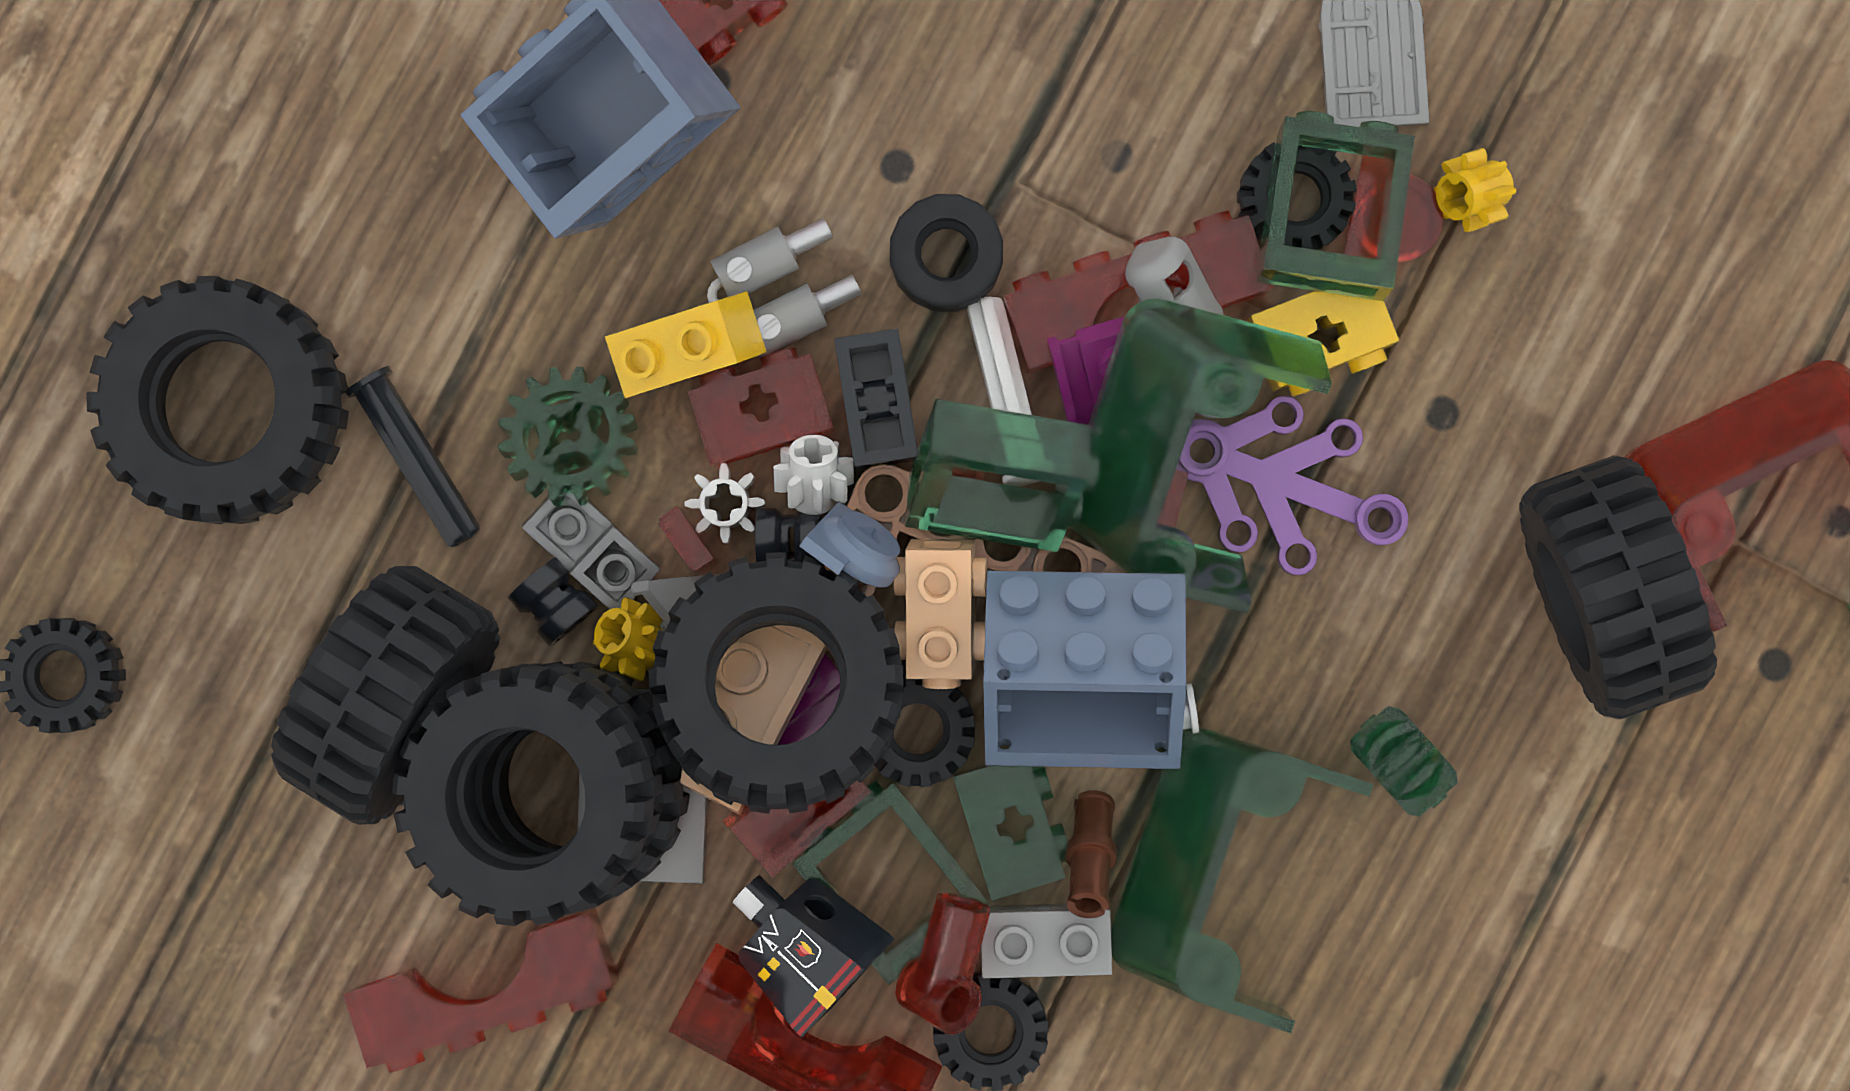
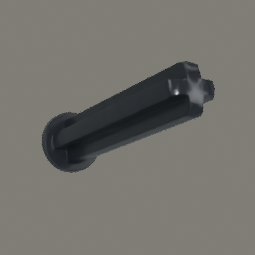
[345,366,480,547]

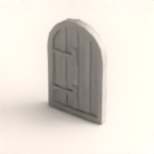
[1318,0,1429,131]

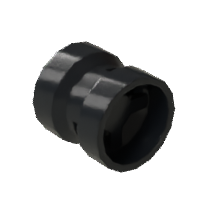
[755,508,822,563]
[508,557,598,646]

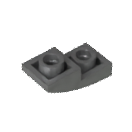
[522,479,660,609]

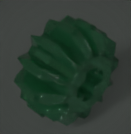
[1350,706,1458,817]

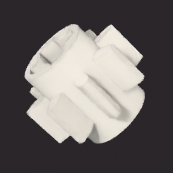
[773,435,854,515]
[685,463,766,544]

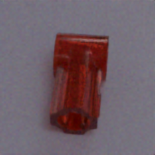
[895,893,991,1035]

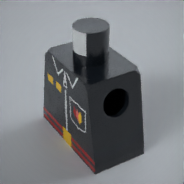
[732,875,895,1038]

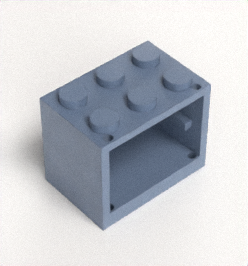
[460,0,741,239]
[983,571,1186,769]

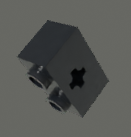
[834,328,919,470]

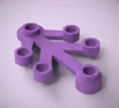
[1170,396,1408,576]

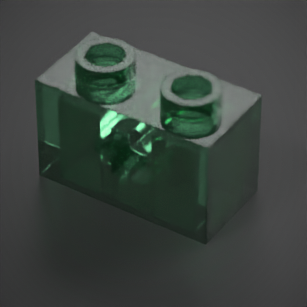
[953,764,1068,901]

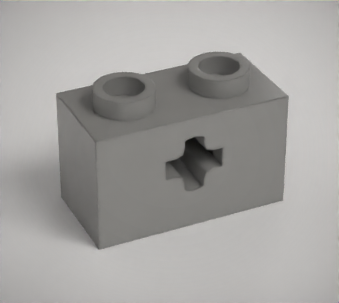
[979,904,1112,978]

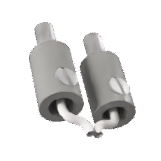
[707,218,862,359]

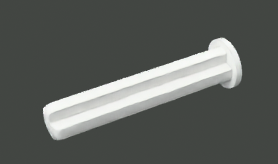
[967,296,1053,487]

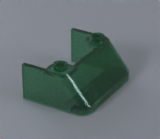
[1065,299,1332,613]
[1111,727,1374,1033]

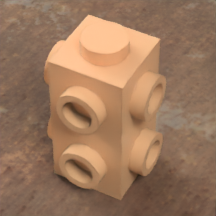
[894,539,987,689]

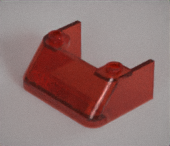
[1624,360,1850,632]

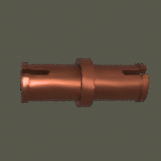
[1065,790,1117,918]

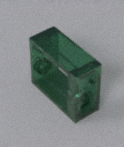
[1256,111,1415,301]
[905,399,1100,552]
[792,779,990,985]

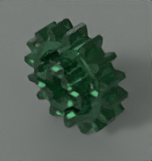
[498,366,639,507]

